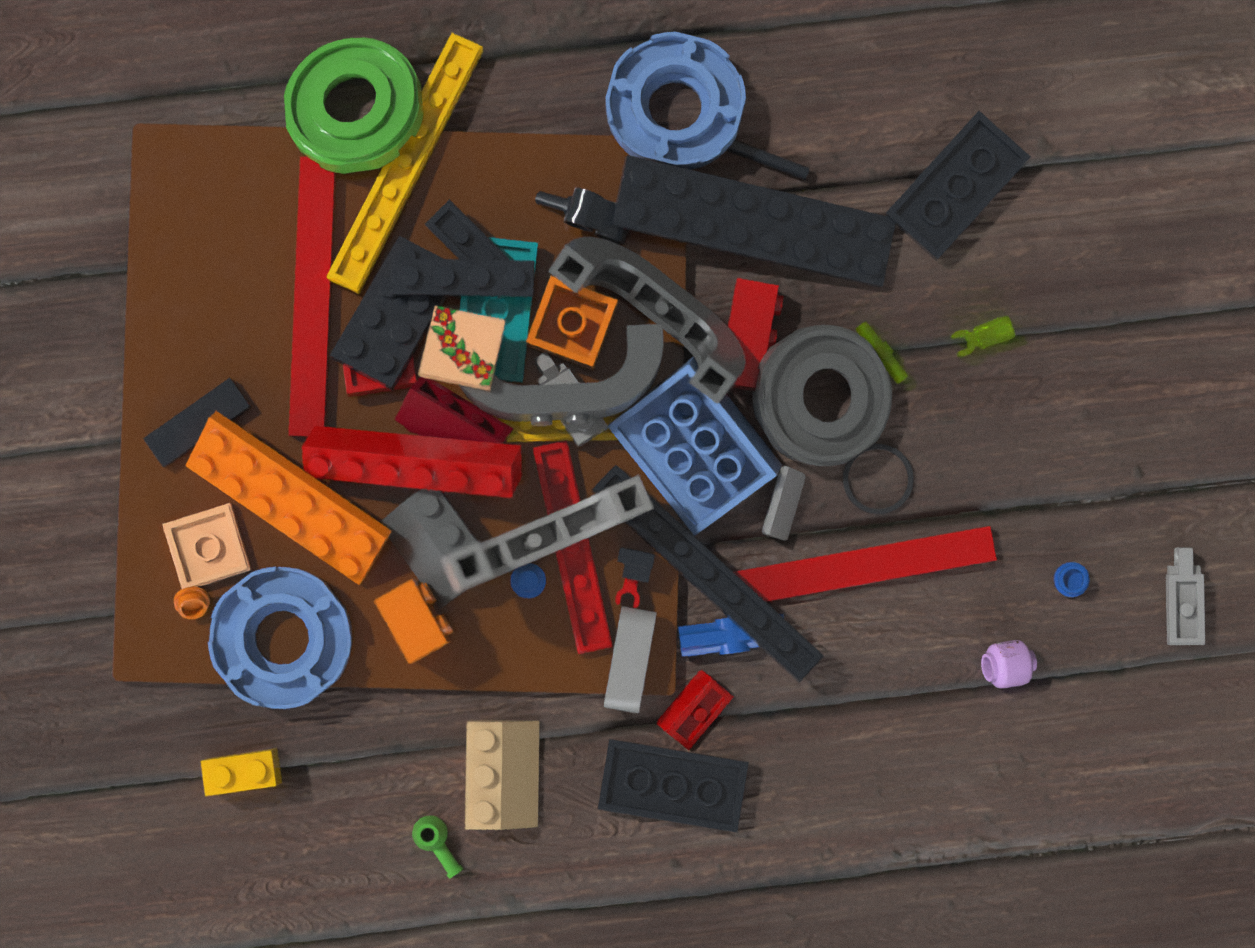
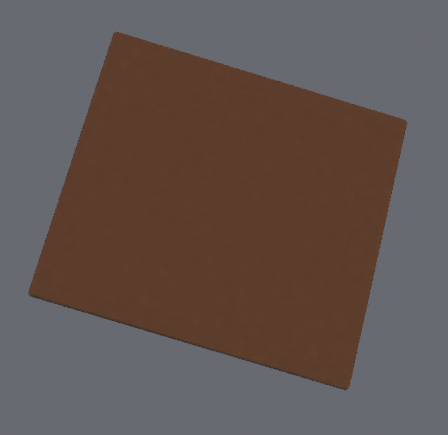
[112,123,686,696]

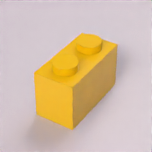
[201,748,282,796]

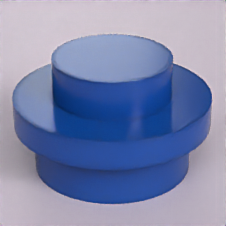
[1054,562,1090,597]
[511,563,546,598]

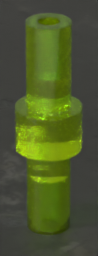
[855,321,909,384]

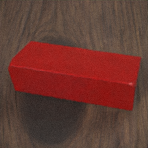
[657,670,734,750]

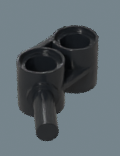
[535,188,629,245]

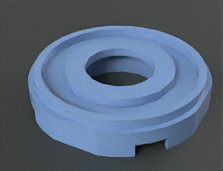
[605,32,746,170]
[208,567,352,709]

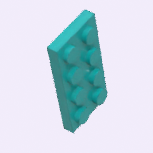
[459,237,538,383]

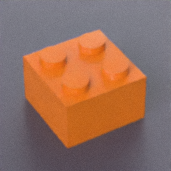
[526,276,618,370]
[374,579,454,664]

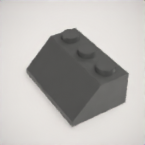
[380,489,479,609]

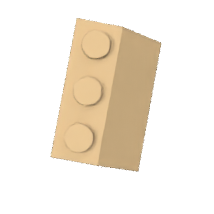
[465,720,540,830]

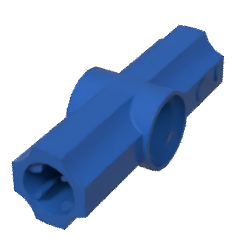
[678,614,784,657]

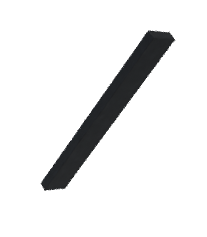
[591,465,824,683]

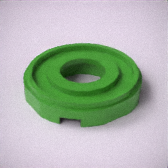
[284,37,424,174]

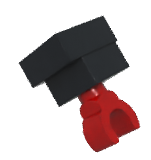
[615,547,655,608]

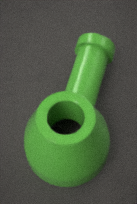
[412,815,464,879]

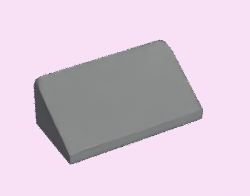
[762,466,805,541]

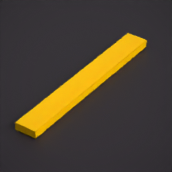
[326,33,484,294]

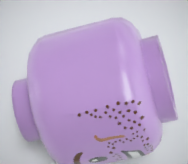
[981,640,1037,689]

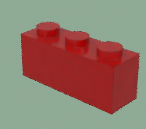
[728,278,783,392]

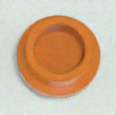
[174,587,210,620]

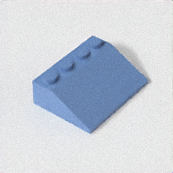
[608,357,782,536]

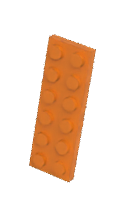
[185,411,392,585]

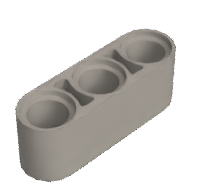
[604,606,657,713]

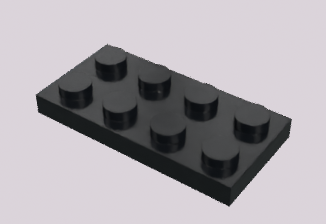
[885,111,1031,261]
[330,236,447,391]
[598,738,749,833]

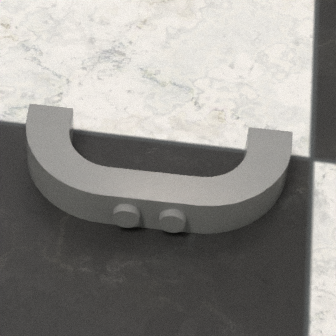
[440,475,653,593]

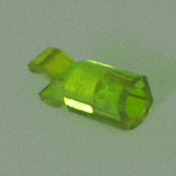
[950,315,1015,357]

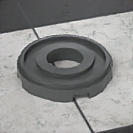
[752,325,892,466]

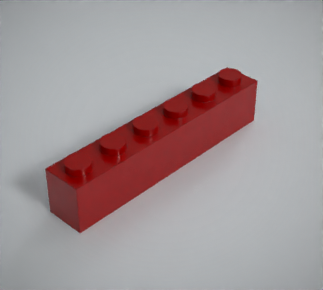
[302,426,522,498]

